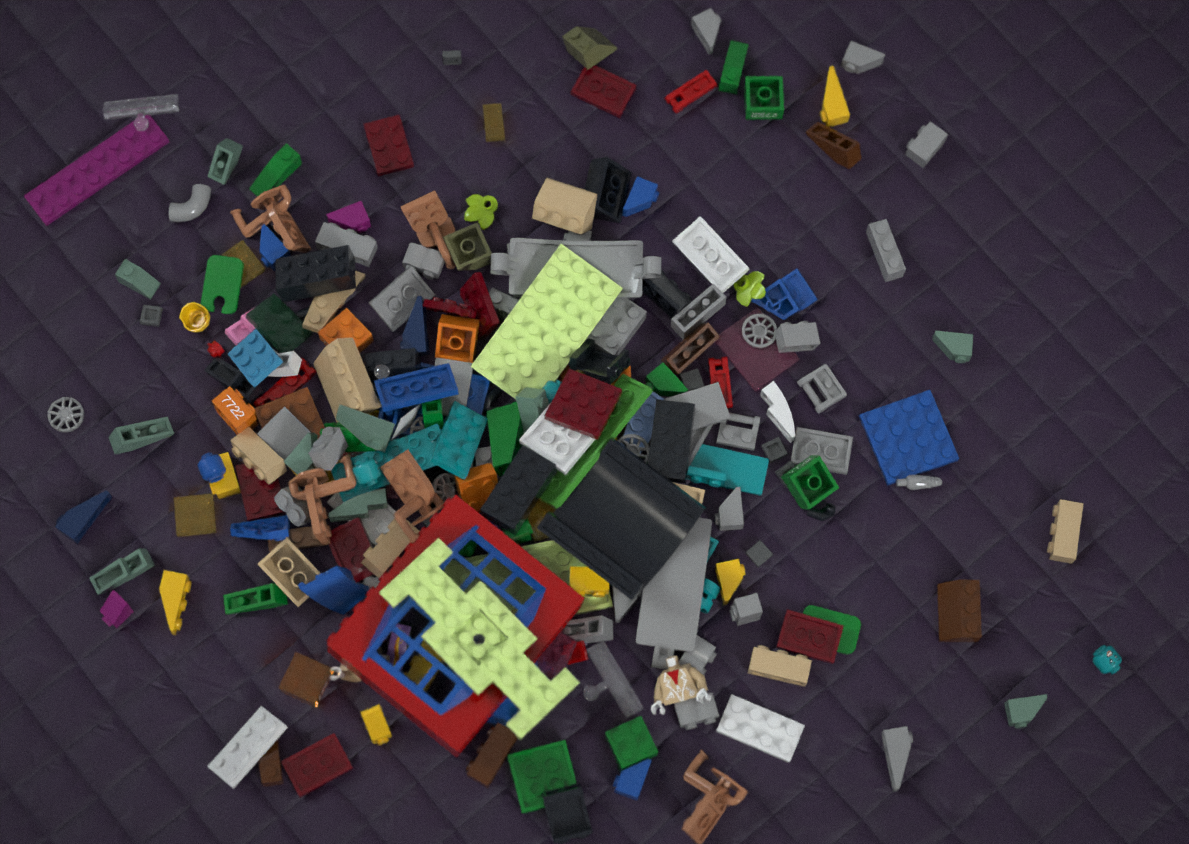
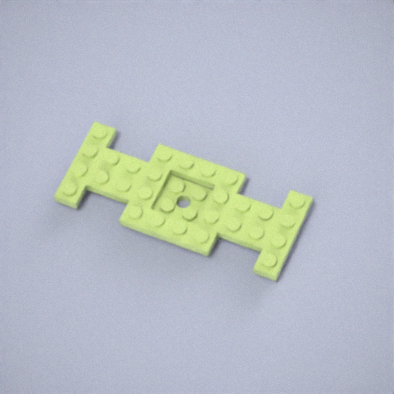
[380,538,579,740]

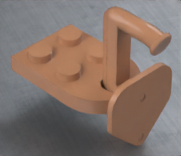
[230,184,311,253]
[401,190,456,269]
[379,449,444,543]
[288,455,356,545]
[682,750,748,844]

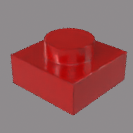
[563,640,589,665]

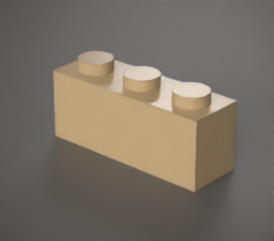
[231,427,287,484]
[1047,499,1083,564]
[361,518,419,578]
[748,645,812,687]

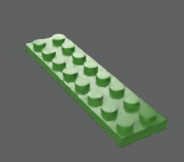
[539,374,653,509]

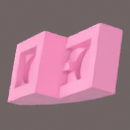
[225,307,268,346]

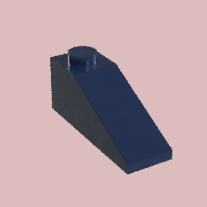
[400,296,430,356]
[55,491,112,544]

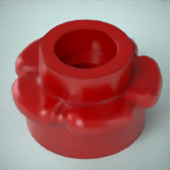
[207,340,225,358]

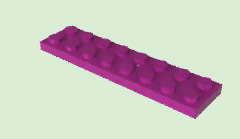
[24,112,169,226]

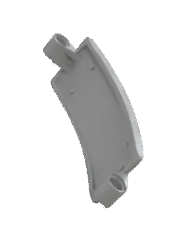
[490,238,661,298]
[636,518,712,669]

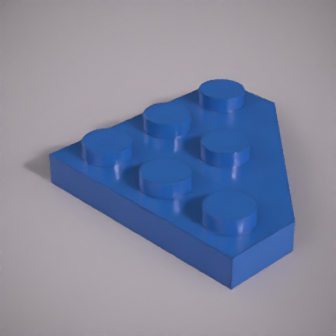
[230,515,290,541]

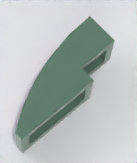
[329,488,388,522]
[89,548,155,595]

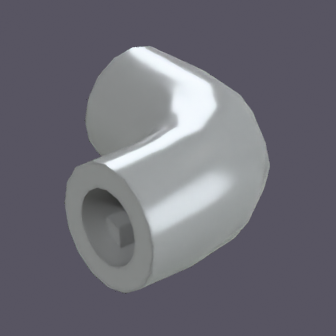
[169,184,211,222]

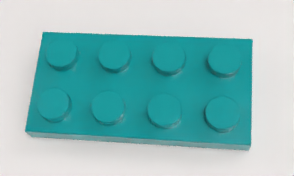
[430,401,487,480]

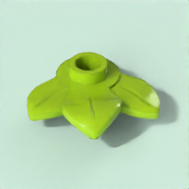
[464,194,498,230]
[734,271,766,307]

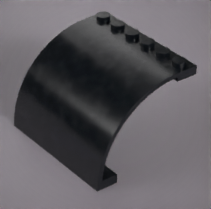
[537,438,706,600]

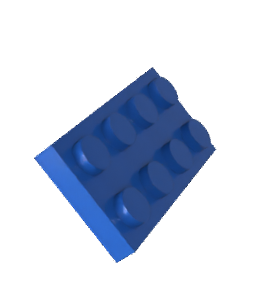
[374,363,459,412]

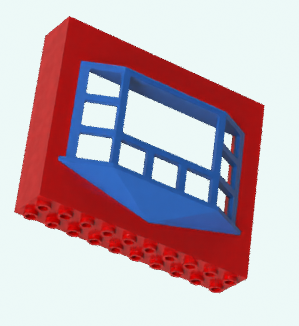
[327,494,585,758]

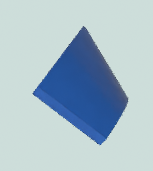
[751,268,818,320]
[298,566,369,615]

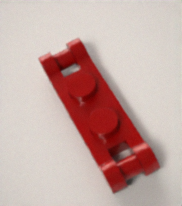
[253,358,316,408]

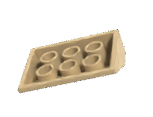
[313,338,381,423]

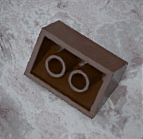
[937,580,982,642]

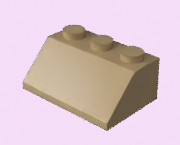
[532,178,597,235]
[258,537,320,607]

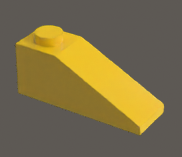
[820,66,850,127]
[361,705,392,745]

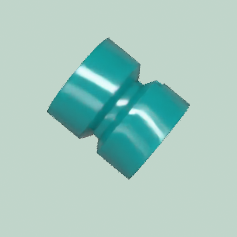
[700,578,721,614]

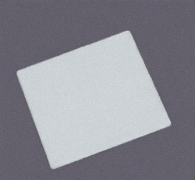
[391,403,422,441]

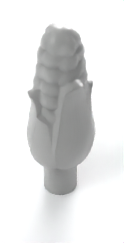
[896,474,942,490]

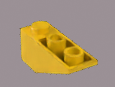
[159,570,191,635]

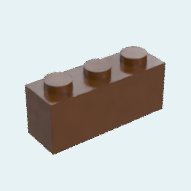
[661,322,720,374]
[466,723,518,789]

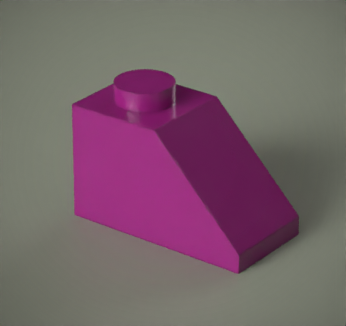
[326,201,371,233]
[100,590,133,629]

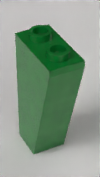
[487,402,524,477]

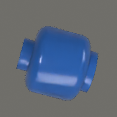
[197,452,226,483]

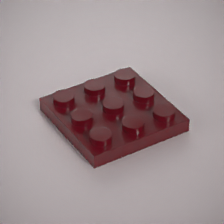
[544,369,622,440]

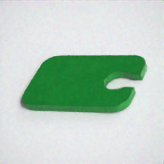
[201,255,244,314]
[803,605,861,654]

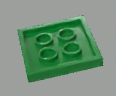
[507,740,576,814]

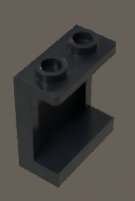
[570,338,630,385]
[541,783,593,844]

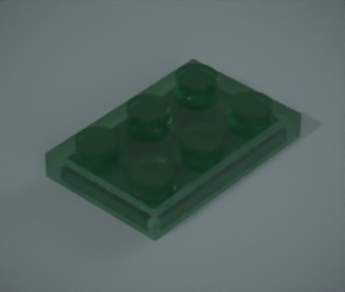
[245,293,313,353]

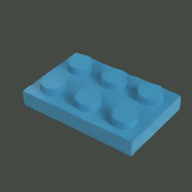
[228,329,283,388]

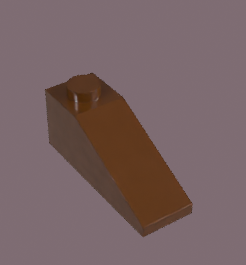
[806,122,861,169]
[259,739,284,787]

